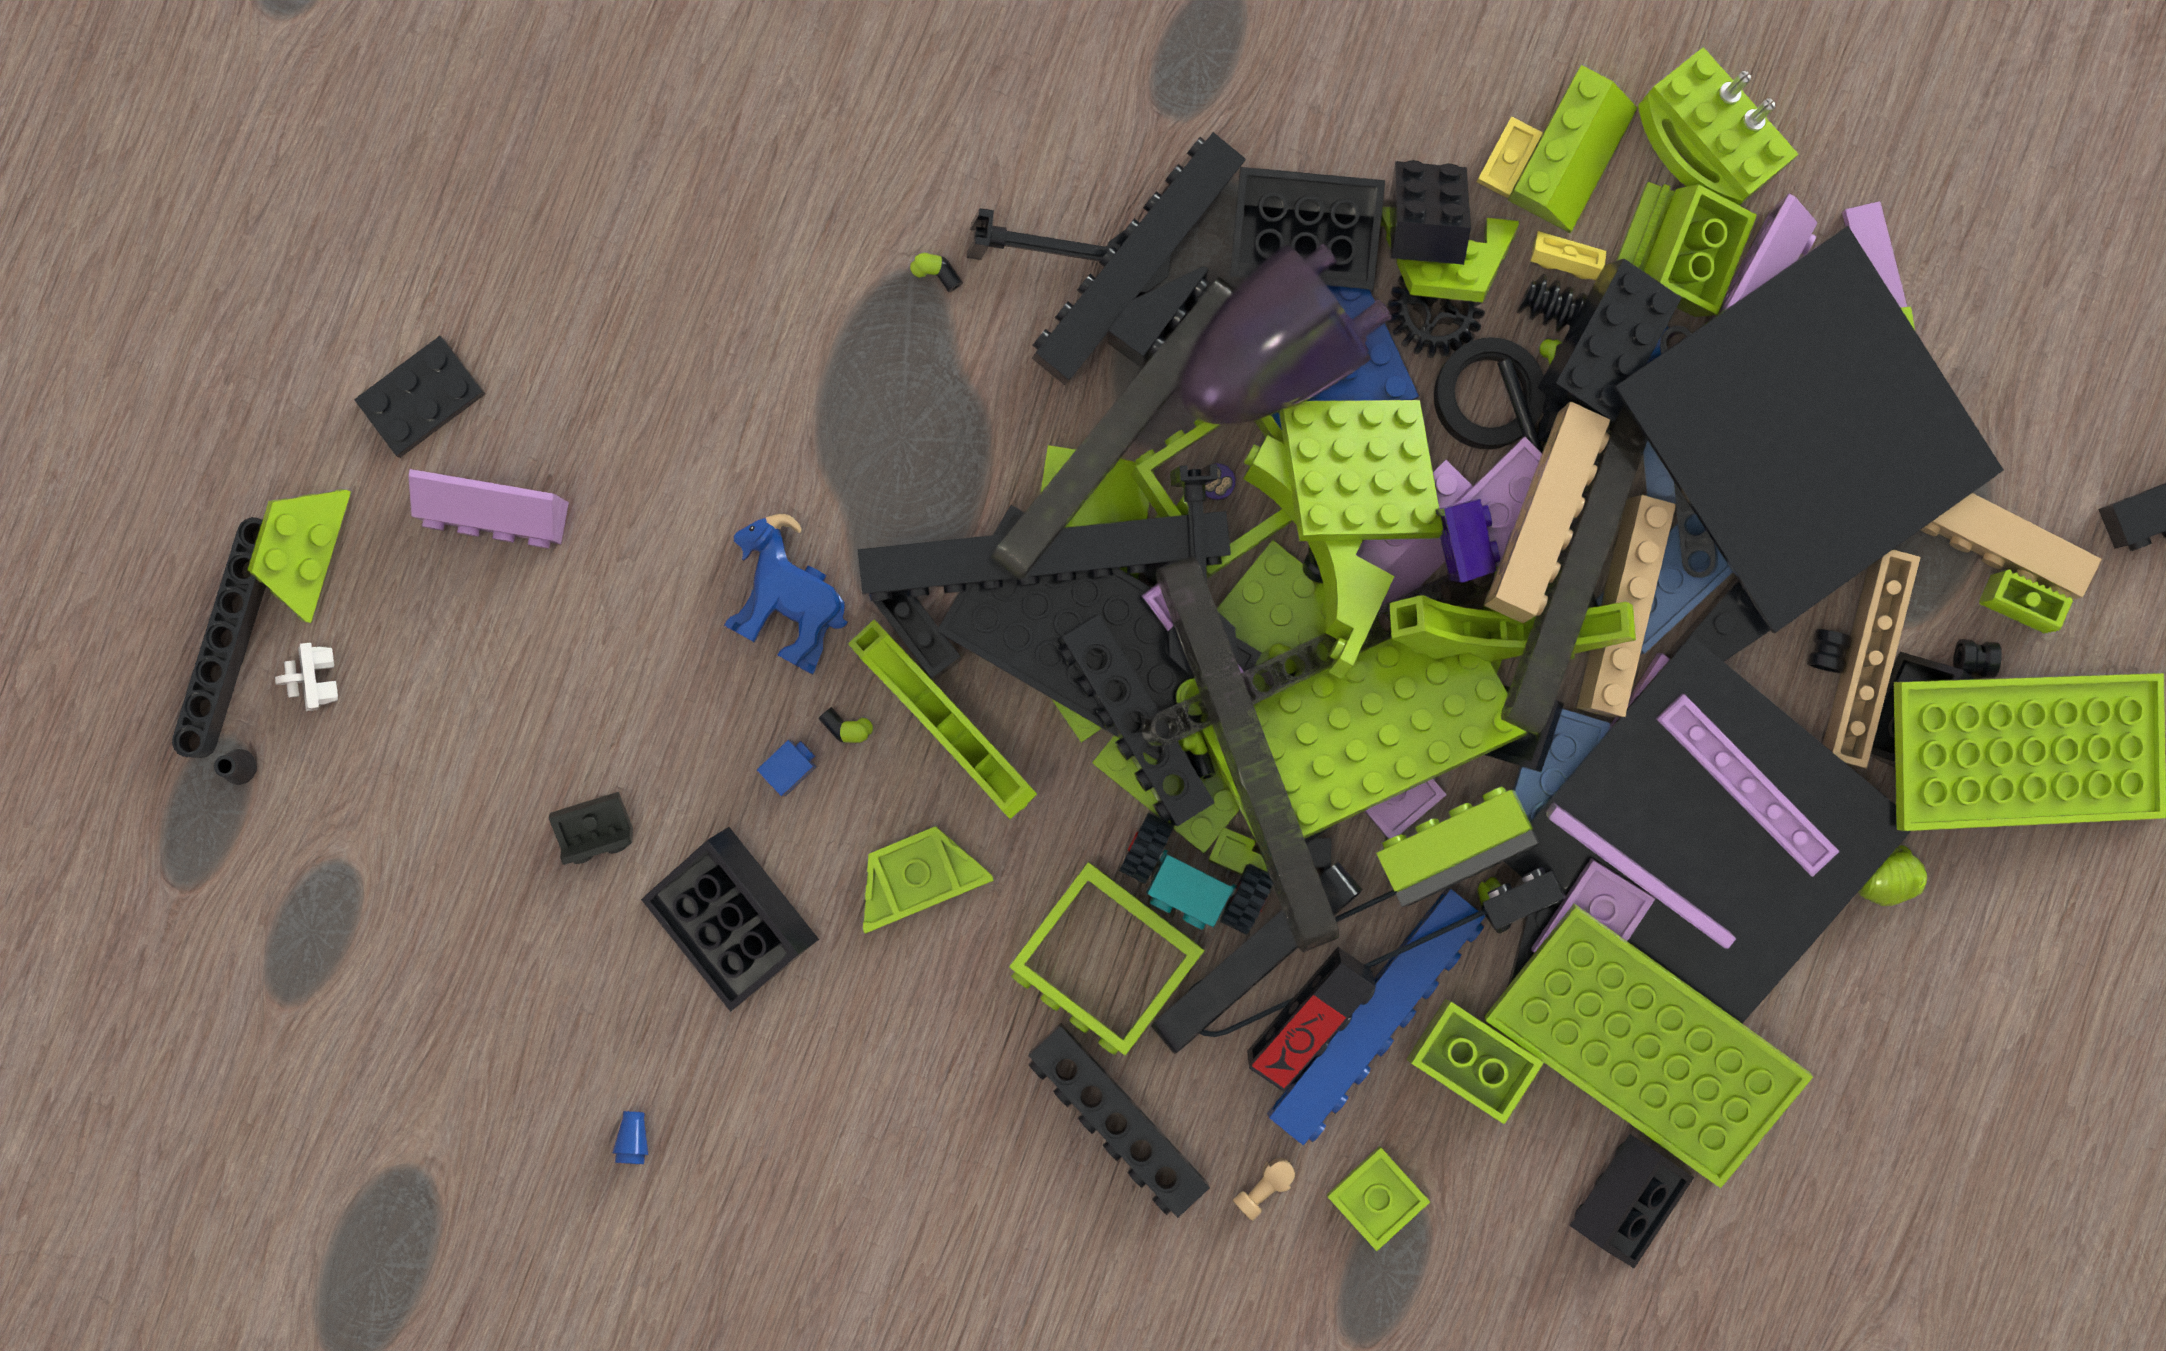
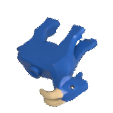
[724,514,848,675]

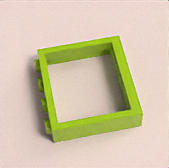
[1131,390,1293,579]
[1009,862,1205,1056]

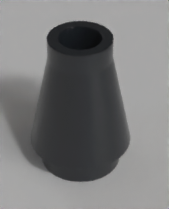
[214,749,257,785]

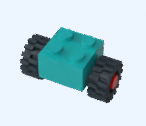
[1119,812,1276,935]

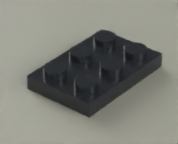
[354,336,485,458]

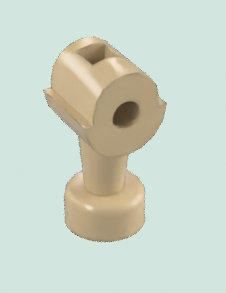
[1233,1157,1295,1221]

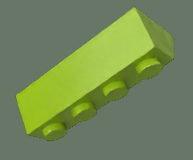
[1508,65,1637,233]

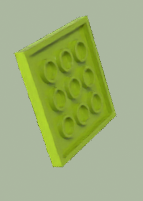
[1278,400,1443,541]

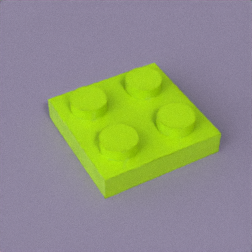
[1326,1146,1430,1251]

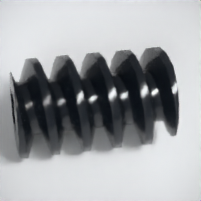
[1517,274,1587,332]

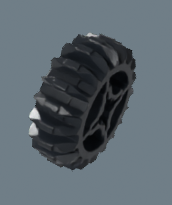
[1387,275,1485,358]

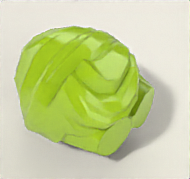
[1858,845,1927,906]

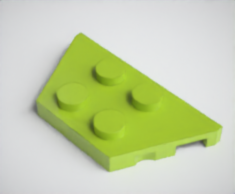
[247,489,351,623]
[863,826,994,934]

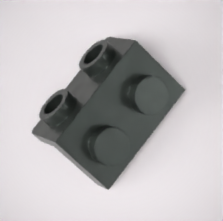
[549,792,633,865]

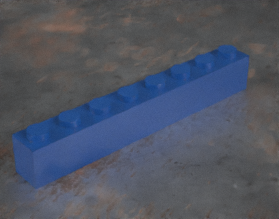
[1267,888,1485,1146]

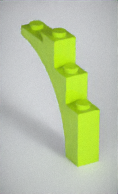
[1390,595,1636,666]
[848,619,1037,820]

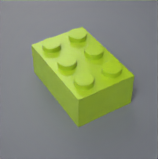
[1643,184,1757,317]
[1406,999,1544,1124]

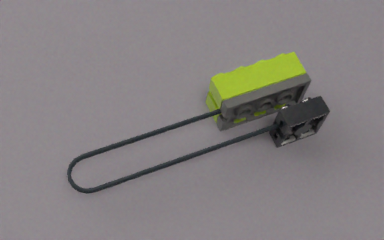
[1188,787,1567,1037]

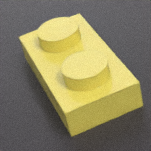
[1476,116,1543,198]
[1531,231,1606,280]

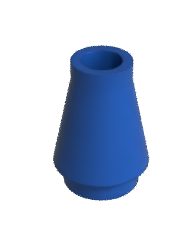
[612,1111,649,1164]

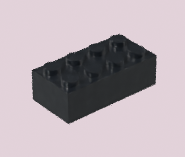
[1538,259,1682,423]

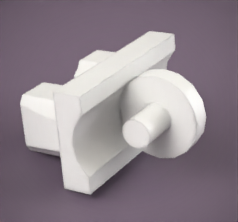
[275,643,338,711]

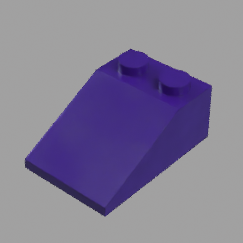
[1435,499,1500,583]

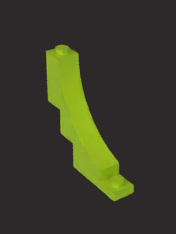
[1243,435,1395,679]

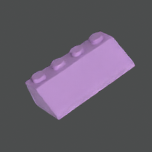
[1710,194,1817,320]
[1356,460,1473,615]
[409,469,569,549]

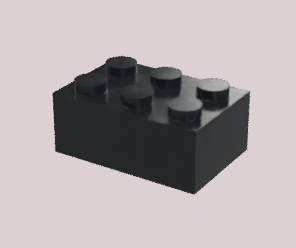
[1389,160,1471,265]

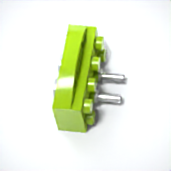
[1638,47,1799,206]

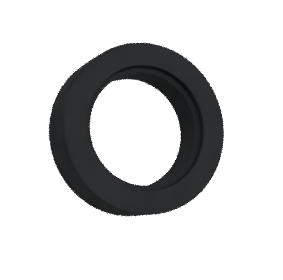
[1434,337,1546,449]

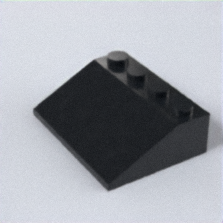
[1230,167,1385,290]
[641,827,819,1012]

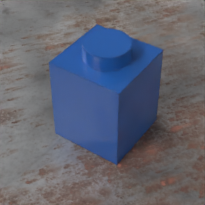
[757,740,817,796]

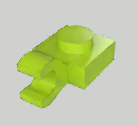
[1208,827,1275,875]

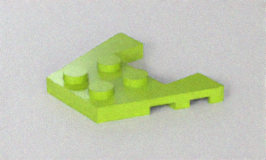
[1381,207,1519,302]

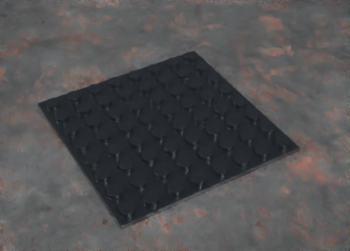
[1613,226,2004,633]
[1504,635,1911,1024]

